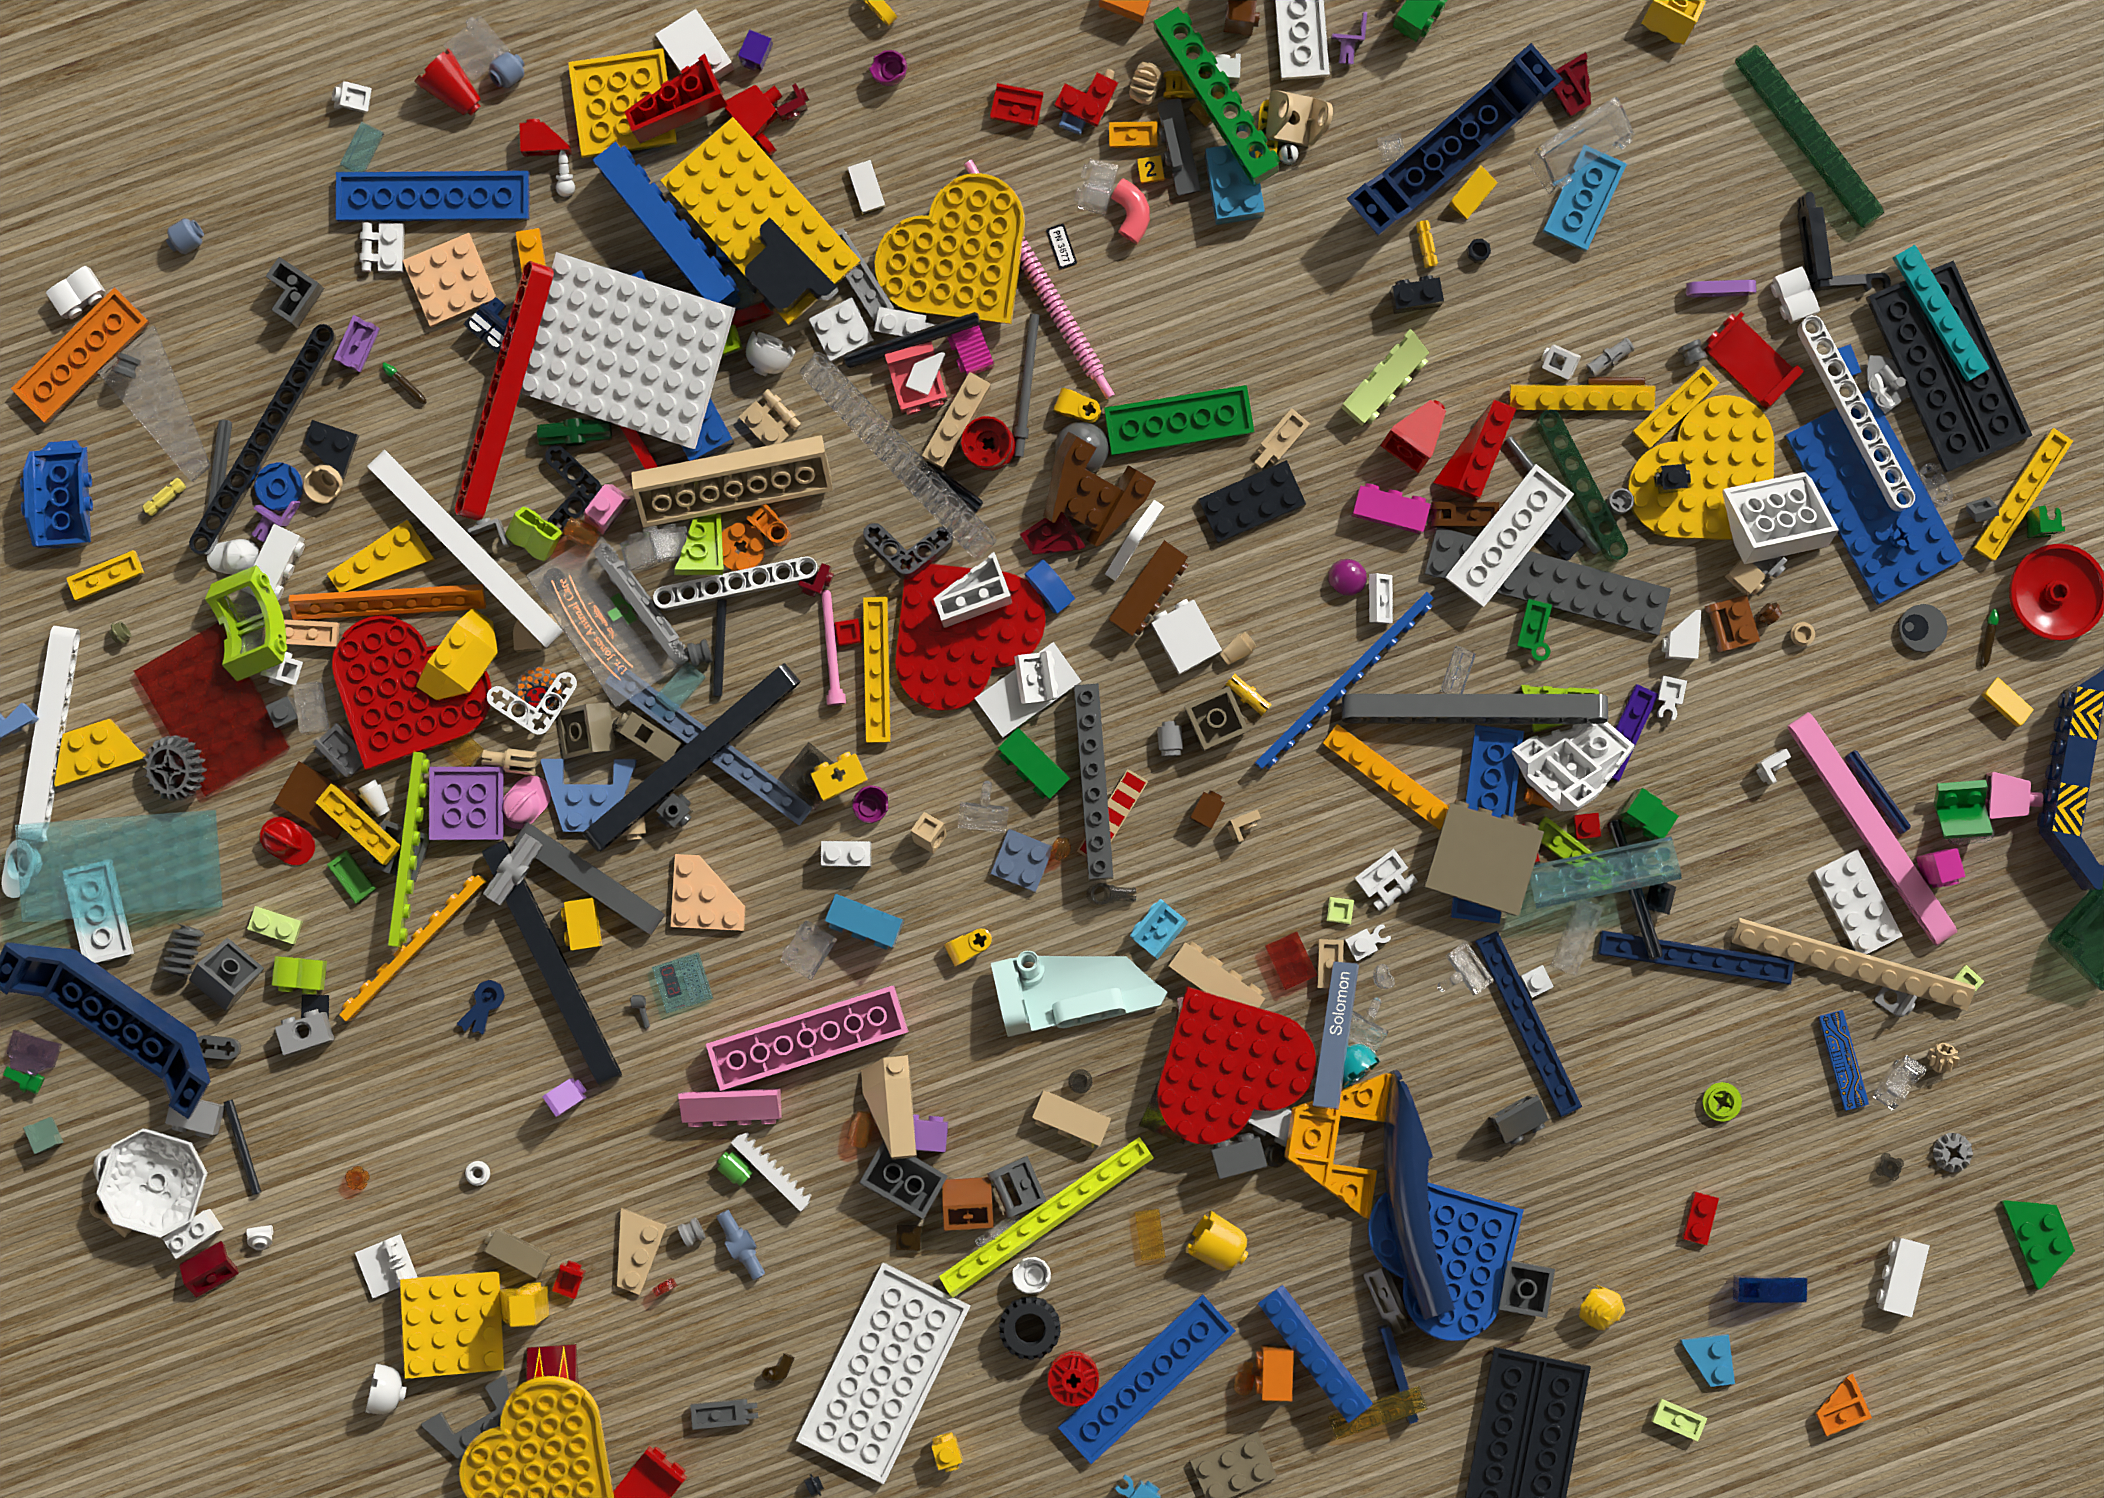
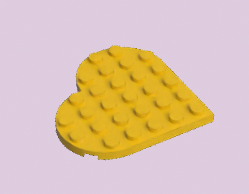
[875,173,1025,324]
[1627,395,1774,540]
[459,1376,614,1498]

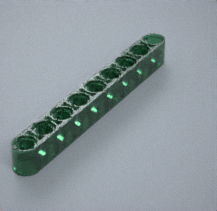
[1735,44,1884,228]

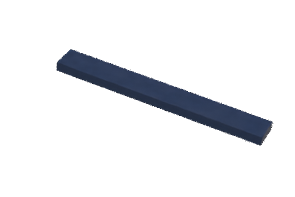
[1598,930,1794,985]
[1475,931,1582,1117]

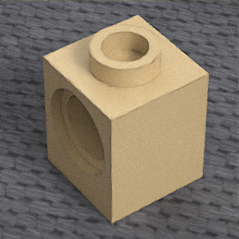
[1725,559,1766,595]
[911,812,947,854]

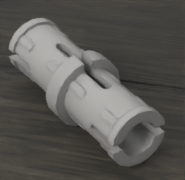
[1586,337,1635,377]

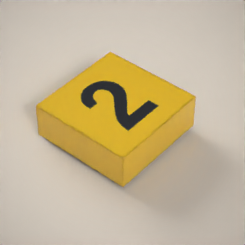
[1137,155,1164,184]

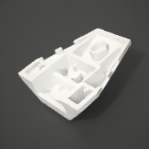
[1512,722,1634,811]

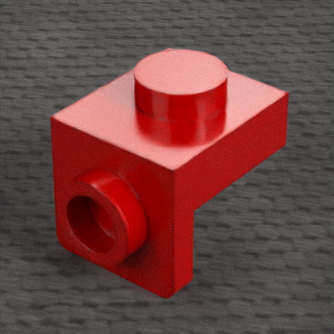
[552,1260,586,1299]

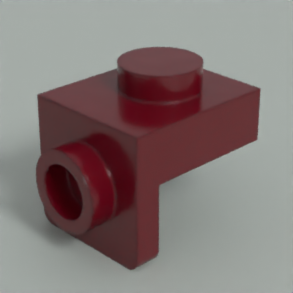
[776,83,809,122]
[798,563,834,597]

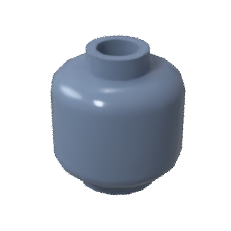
[488,52,525,88]
[166,218,204,254]

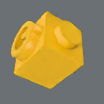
[931,1432,963,1472]

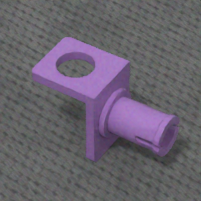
[1331,12,1367,65]
[252,501,301,542]

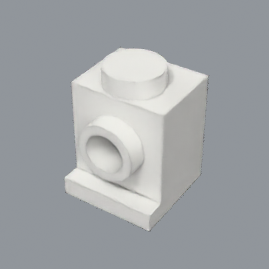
[1206,54,1241,83]
[1541,345,1581,379]

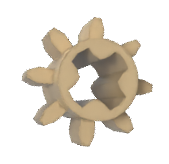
[1928,1043,1960,1074]

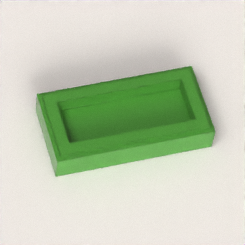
[327,850,376,904]

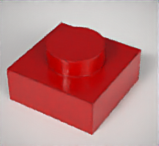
[1573,813,1601,839]

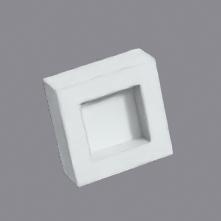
[1520,965,1554,998]

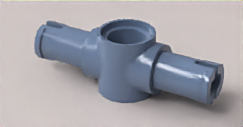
[716,1210,765,1280]

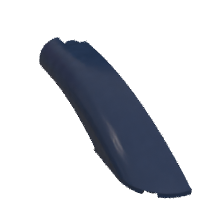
[1384,1069,1455,1320]

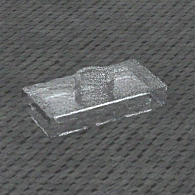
[1440,646,1476,694]

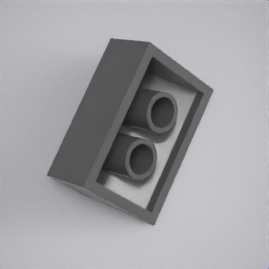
[859,1140,948,1220]

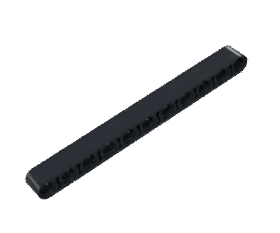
[189,324,336,556]
[582,663,801,853]
[482,840,622,1087]

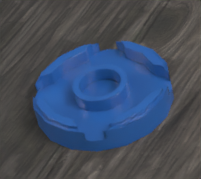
[254,462,303,511]

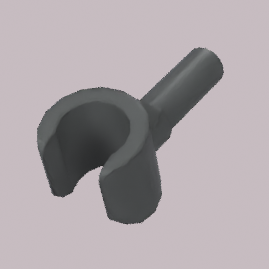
[631,995,650,1028]

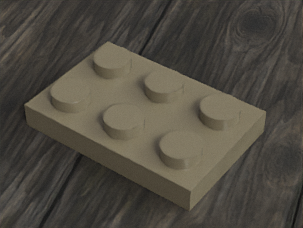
[1190,1431,1277,1498]

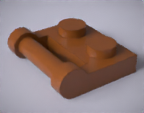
[1705,595,1760,653]

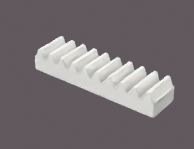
[731,1132,812,1212]

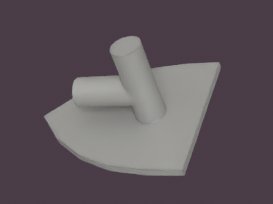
[1867,355,1909,414]

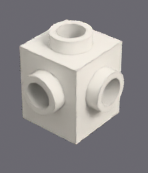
[261,652,303,686]

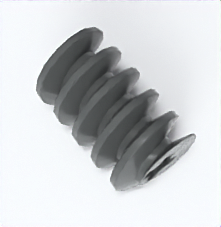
[160,923,205,977]

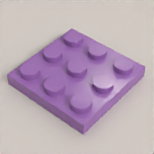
[429,767,503,840]

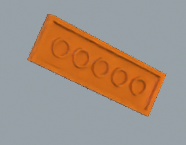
[11,287,150,424]

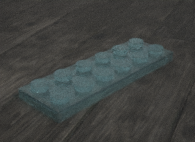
[1530,836,1682,909]

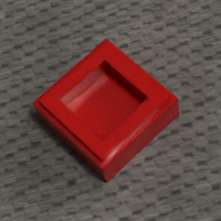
[834,618,862,647]

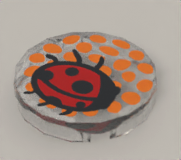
[515,666,564,715]

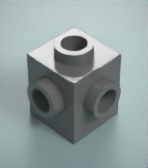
[656,793,693,828]

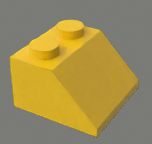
[1641,0,1706,45]

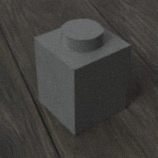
[266,696,303,730]

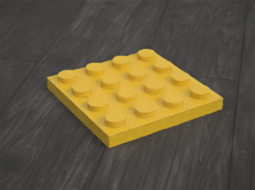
[568,48,677,158]
[399,1271,504,1379]

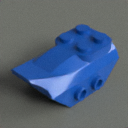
[20,440,93,549]

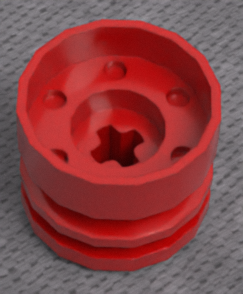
[961,416,1015,471]
[1048,1350,1099,1407]

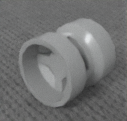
[1606,488,1634,515]

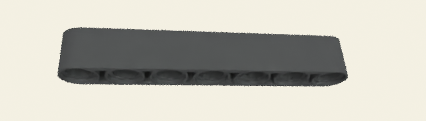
[513,822,665,935]

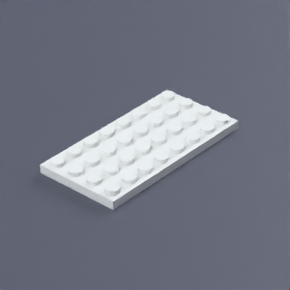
[796,1262,971,1484]

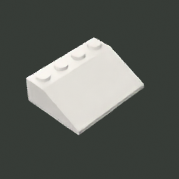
[1722,472,1838,564]

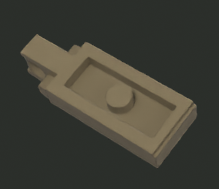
[1363,1266,1411,1334]

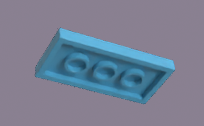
[1543,144,1627,252]

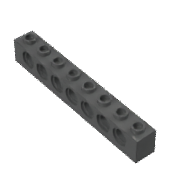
[1074,683,1113,881]

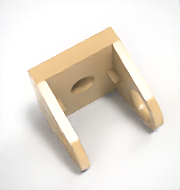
[1266,90,1333,147]

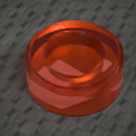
[652,1277,677,1297]

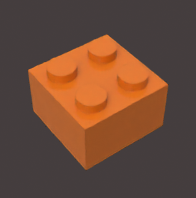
[1255,1345,1293,1401]

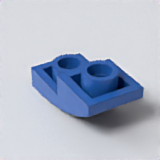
[1024,560,1075,613]

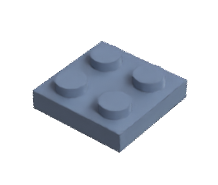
[991,829,1054,892]

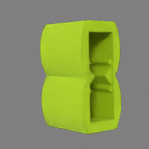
[505,506,562,561]
[272,956,327,994]

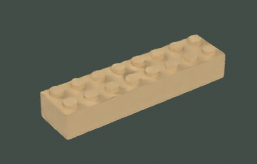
[631,435,833,528]

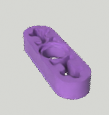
[1686,280,1756,297]

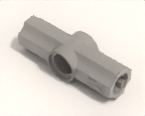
[483,833,543,905]

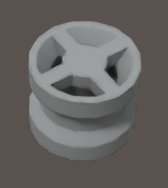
[678,1217,706,1247]

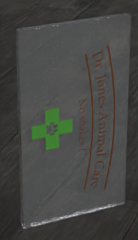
[526,532,688,707]

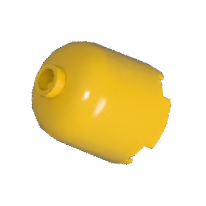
[1186,1210,1248,1271]

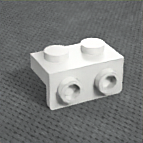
[1014,651,1058,704]

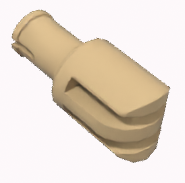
[481,749,537,776]

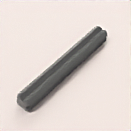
[207,420,232,509]

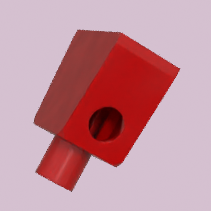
[724,85,783,141]

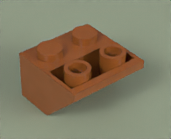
[942,1177,994,1231]

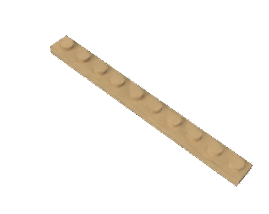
[1732,918,1976,1011]

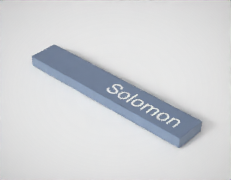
[1313,961,1359,1110]

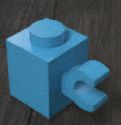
[1115,1474,1161,1498]

